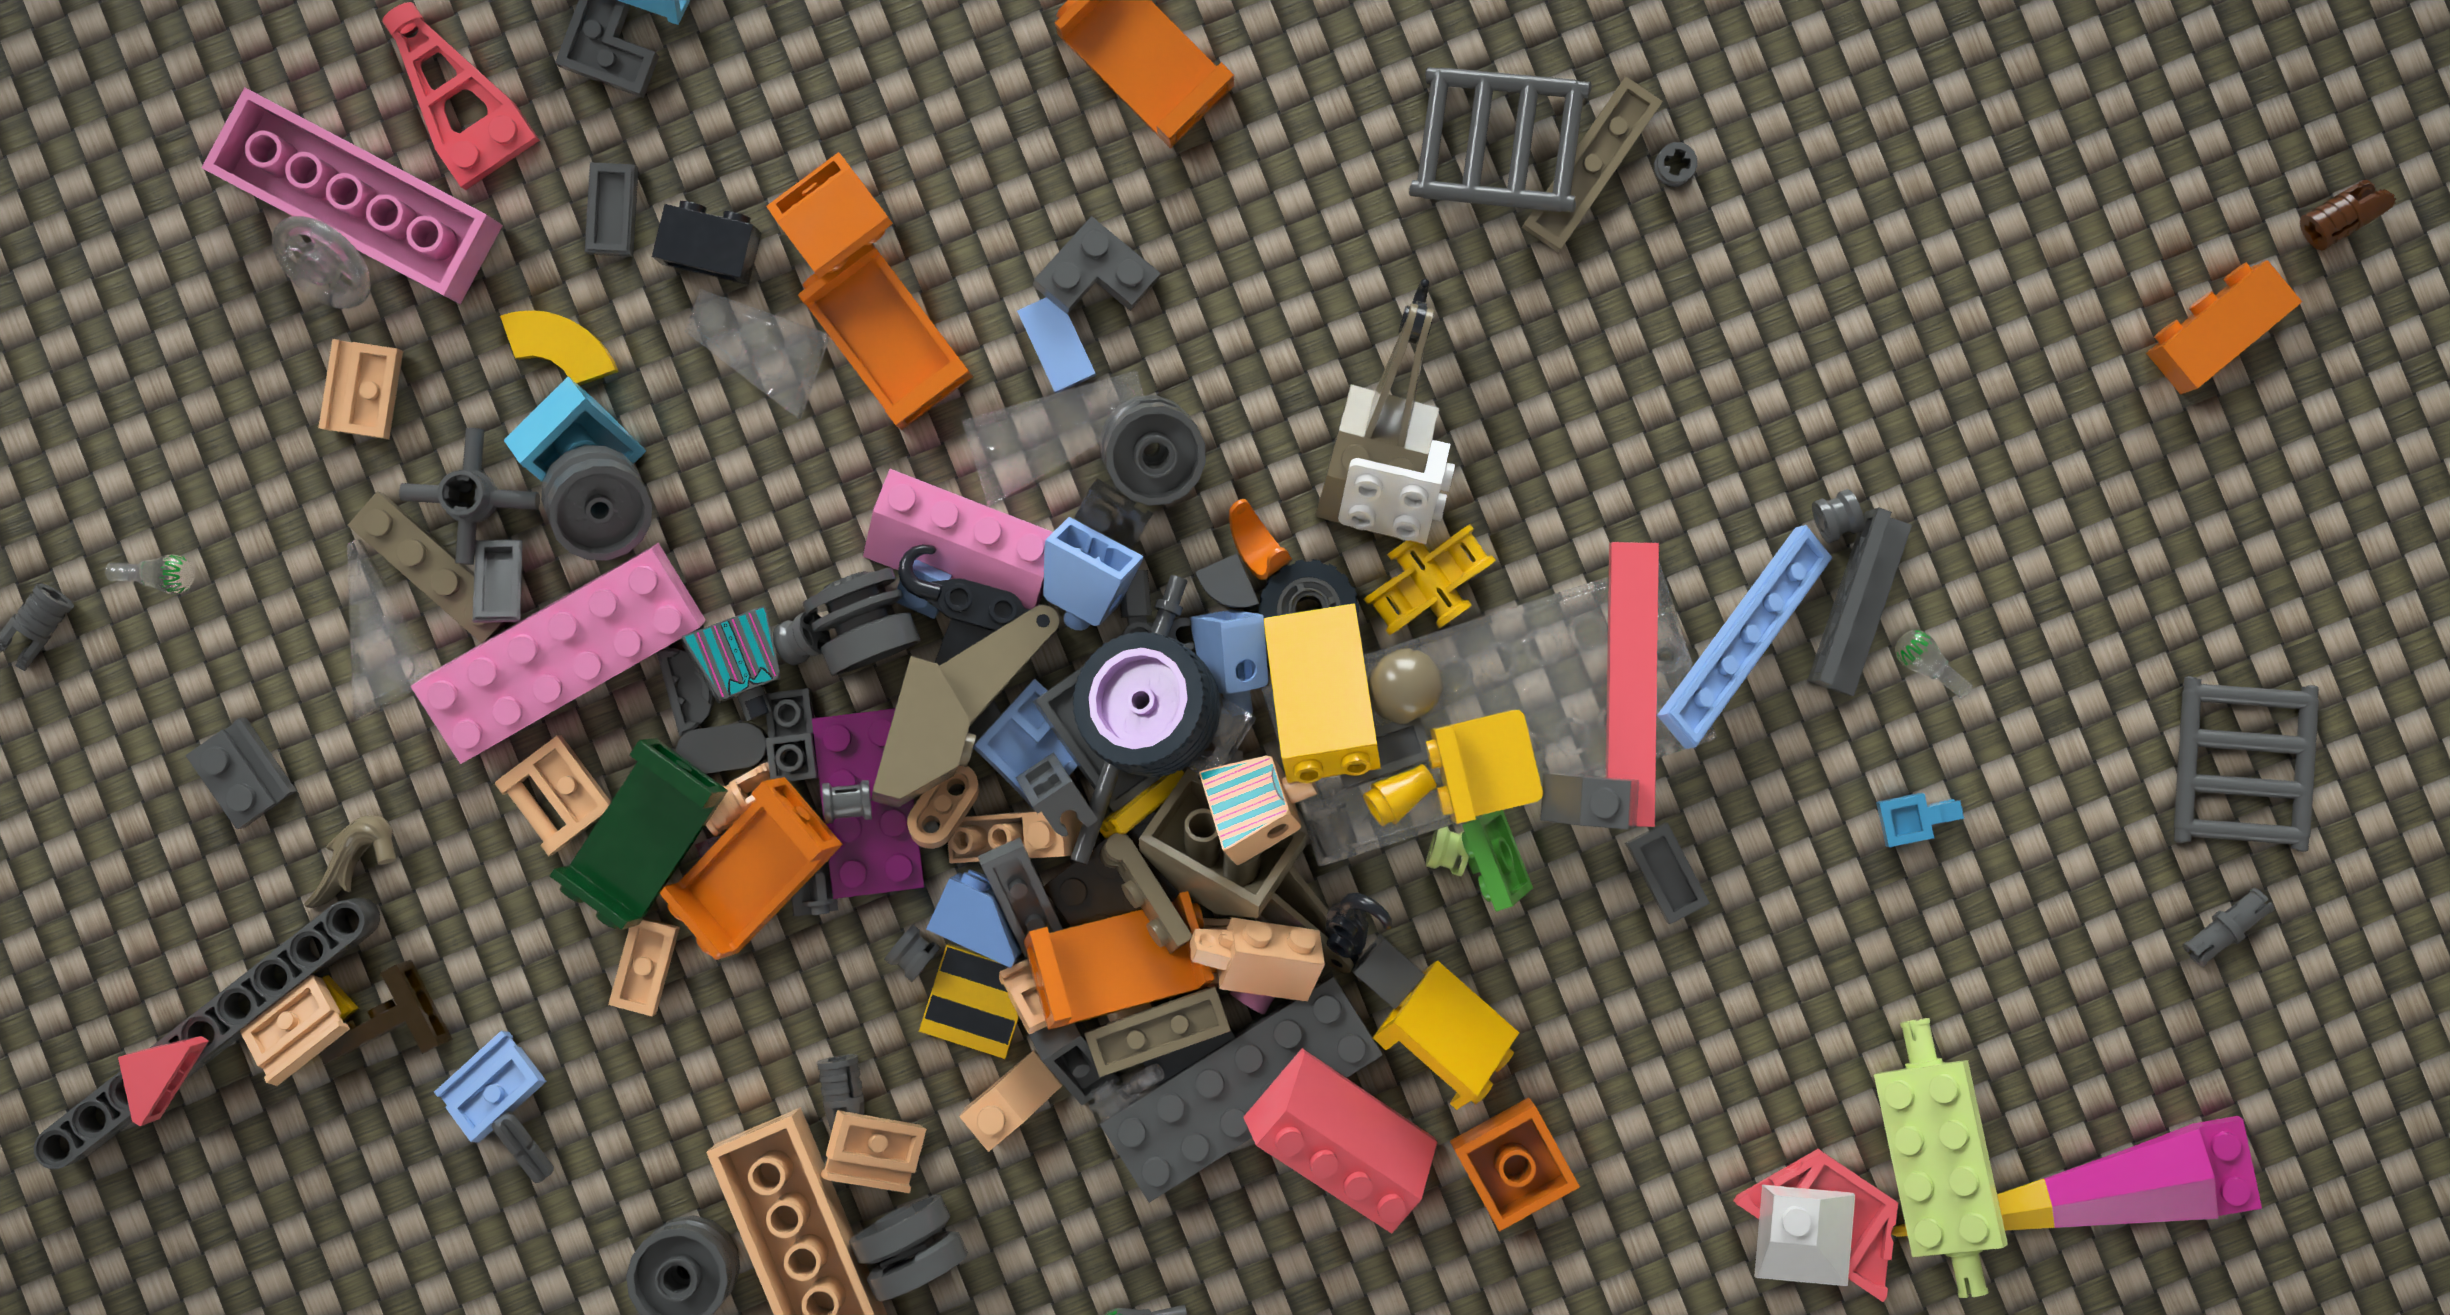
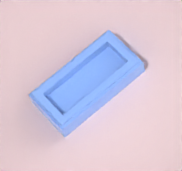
[1017,297,1096,394]

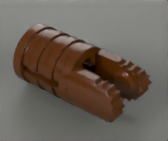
[2300,180,2396,251]

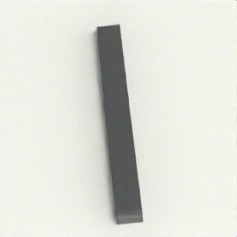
[34,897,380,1169]

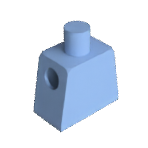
[1043,517,1143,630]
[1189,609,1268,717]

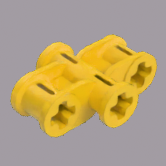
[1363,524,1496,636]

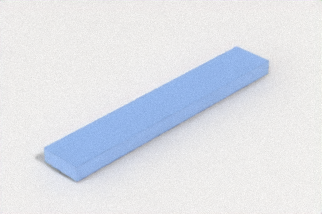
[1657,525,1833,749]

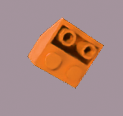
[766,152,893,279]

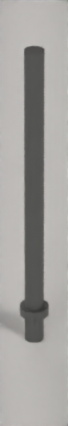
[1070,575,1188,865]

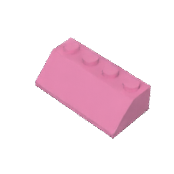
[863,469,1053,609]

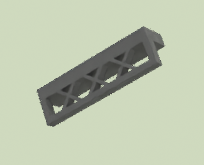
[1807,507,1912,696]

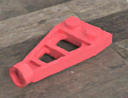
[382,2,540,190]

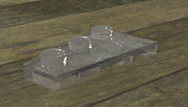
[685,289,830,420]

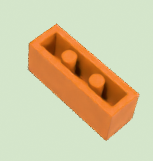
[2146,260,2302,394]

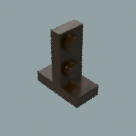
[319,960,453,1064]

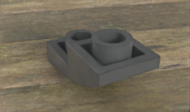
[765,688,818,782]

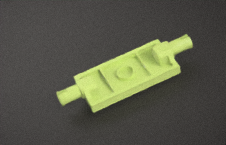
[1874,1018,2008,1298]

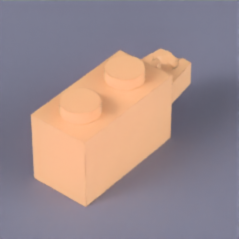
[1190,917,1325,1002]

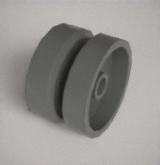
[1100,395,1206,505]
[541,445,652,560]
[849,1195,968,1301]
[626,1215,740,1315]

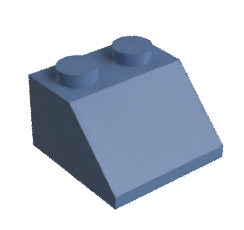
[926,869,1022,968]

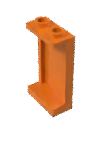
[798,244,973,430]
[660,777,843,960]

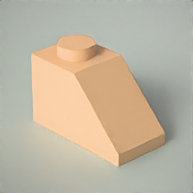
[959,1050,1063,1152]

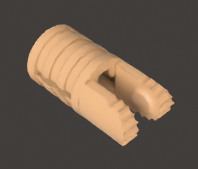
[706,762,770,836]

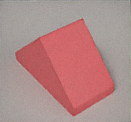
[118,1036,209,1126]

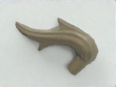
[304,815,396,908]

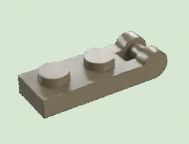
[1100,833,1192,954]

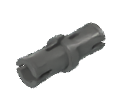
[2182,888,2275,967]

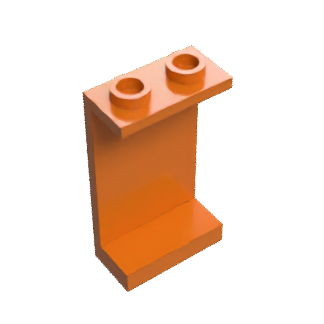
[1055,0,1234,149]
[1023,891,1217,1030]

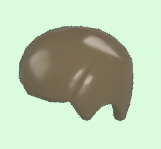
[1367,648,1444,724]

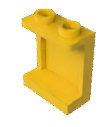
[1373,960,1520,1110]

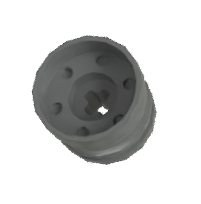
[803,568,921,676]

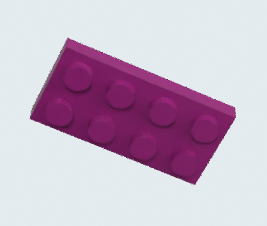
[812,708,924,899]

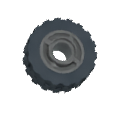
[1259,559,1359,636]

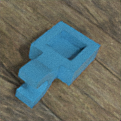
[1876,793,1964,847]

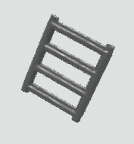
[1409,67,1592,212]
[2174,676,2319,852]

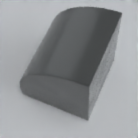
[1195,553,1259,609]
[1352,934,1425,1009]

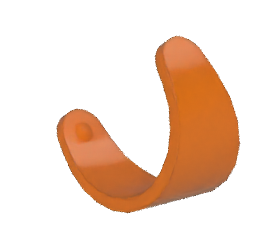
[1229,499,1292,580]

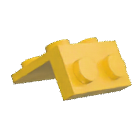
[1425,710,1543,824]

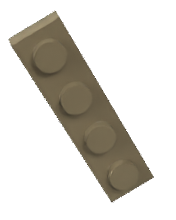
[1521,76,1663,253]
[347,491,507,643]

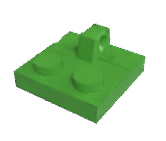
[1462,810,1533,912]

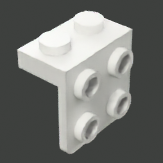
[1338,440,1455,544]

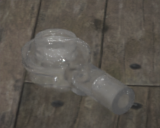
[1088,1064,1164,1120]

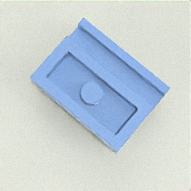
[434,1031,547,1143]

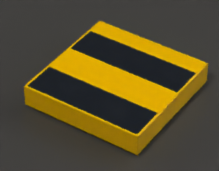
[919,943,1019,1059]

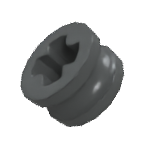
[1654,142,1697,187]

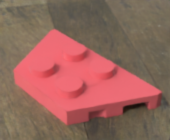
[1733,1149,1898,1302]

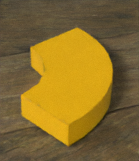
[500,310,619,386]

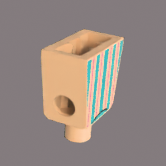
[1199,756,1318,865]

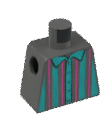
[681,605,781,721]

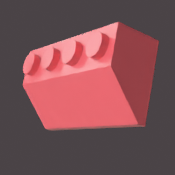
[1243,1048,1437,1234]

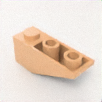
[948,810,1093,863]

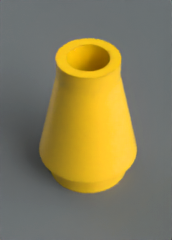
[1363,764,1437,826]

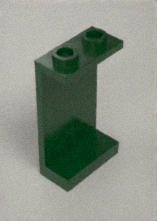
[550,738,728,930]

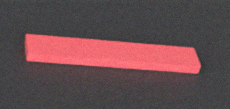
[1606,542,1659,827]

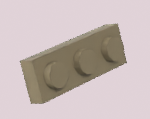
[1084,985,1231,1077]

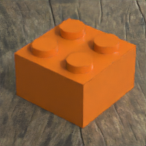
[1450,1097,1580,1232]

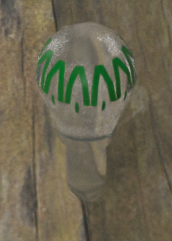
[105,554,196,594]
[1895,630,1973,699]

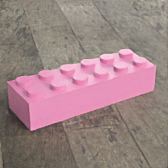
[201,87,503,305]
[410,543,705,764]

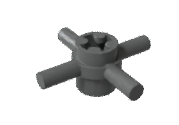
[399,428,540,565]

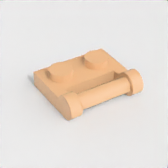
[495,735,611,856]

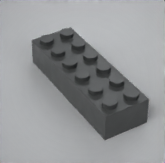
[1100,971,1383,1203]

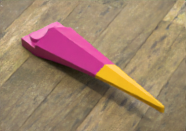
[1891,1116,2262,1237]

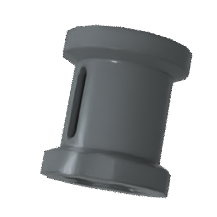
[822,780,872,824]

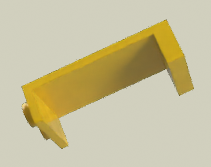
[1264,603,1381,783]

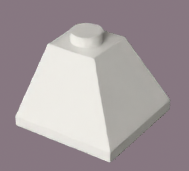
[1754,1185,1855,1286]

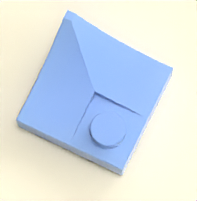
[973,679,1077,809]

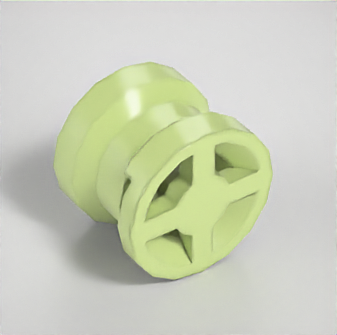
[1426,823,1469,876]

